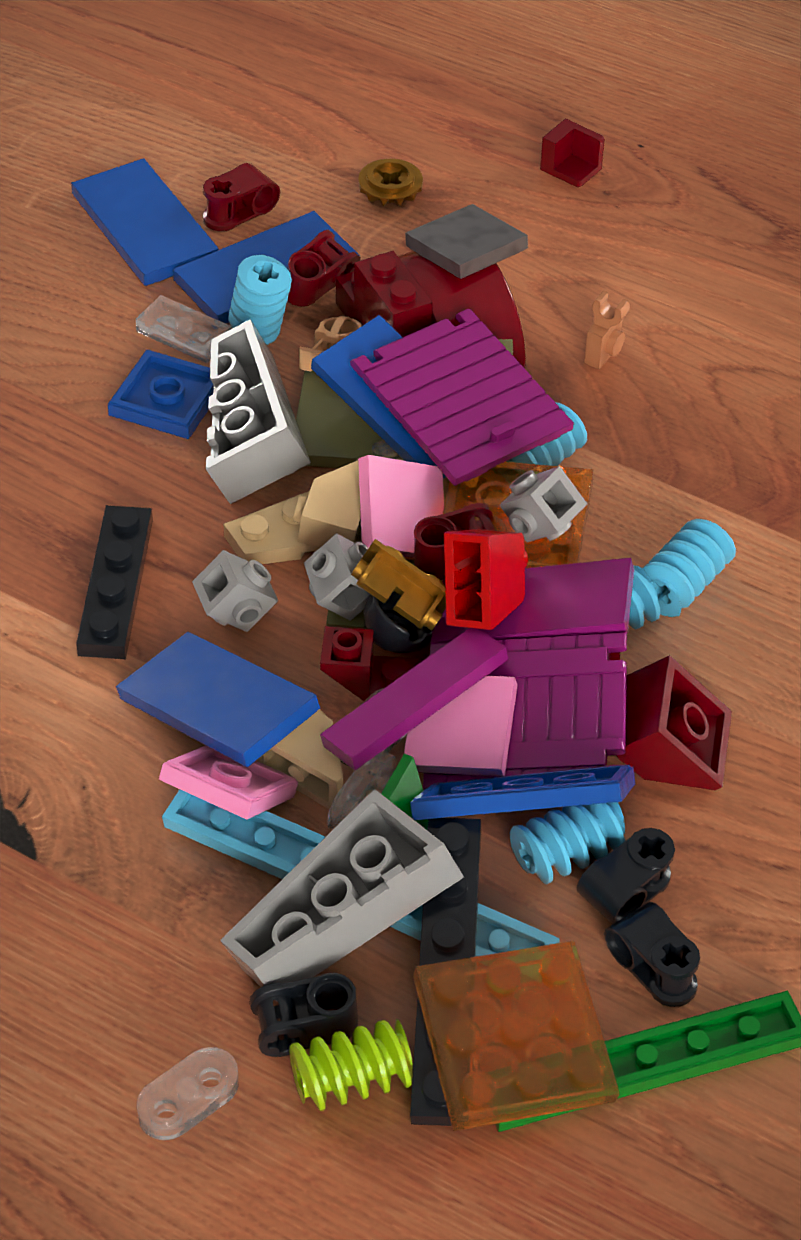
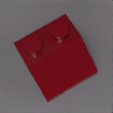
[616,655,732,791]

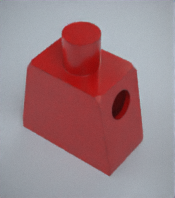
[444,529,528,630]

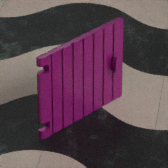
[350,309,574,486]
[423,633,627,790]

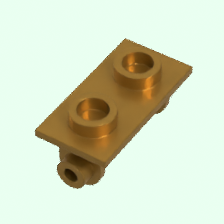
[350,539,446,631]

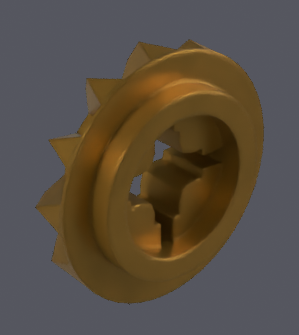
[358,159,423,206]

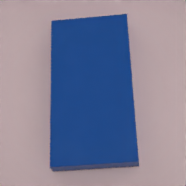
[71,158,219,286]
[173,211,360,327]
[311,315,446,479]
[116,632,320,767]
[410,765,635,820]

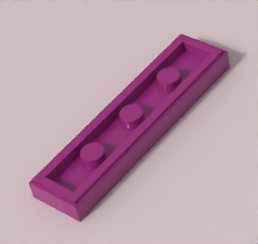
[320,628,508,771]

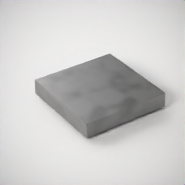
[405,204,528,279]

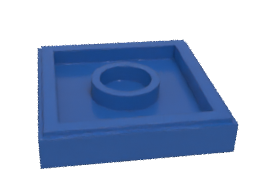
[108,349,214,439]

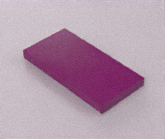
[431,558,634,644]

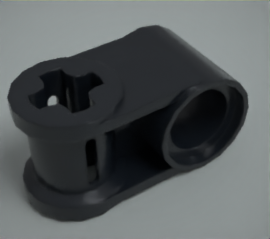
[576,828,675,924]
[604,902,700,1007]
[249,973,358,1057]

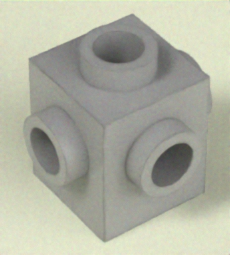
[499,466,587,542]
[304,533,371,621]
[192,550,278,632]

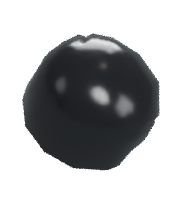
[363,590,433,653]

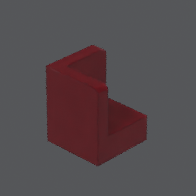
[540,118,605,187]

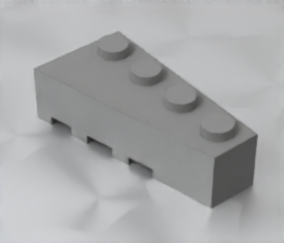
[206,319,311,504]
[220,789,464,1001]

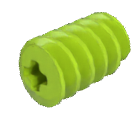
[289,1019,413,1111]

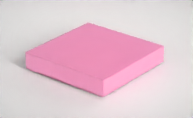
[358,455,445,558]
[404,676,518,776]
[159,746,298,820]

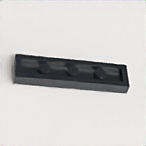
[76,505,153,659]

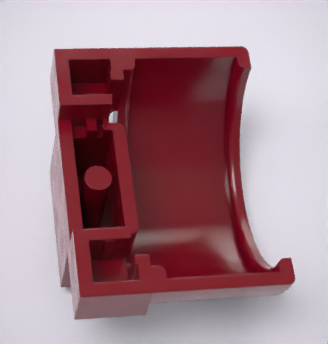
[336,250,526,368]

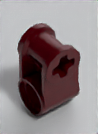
[203,163,281,231]
[287,229,361,307]
[414,503,497,580]

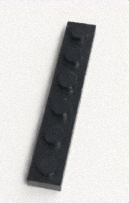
[410,818,481,1126]

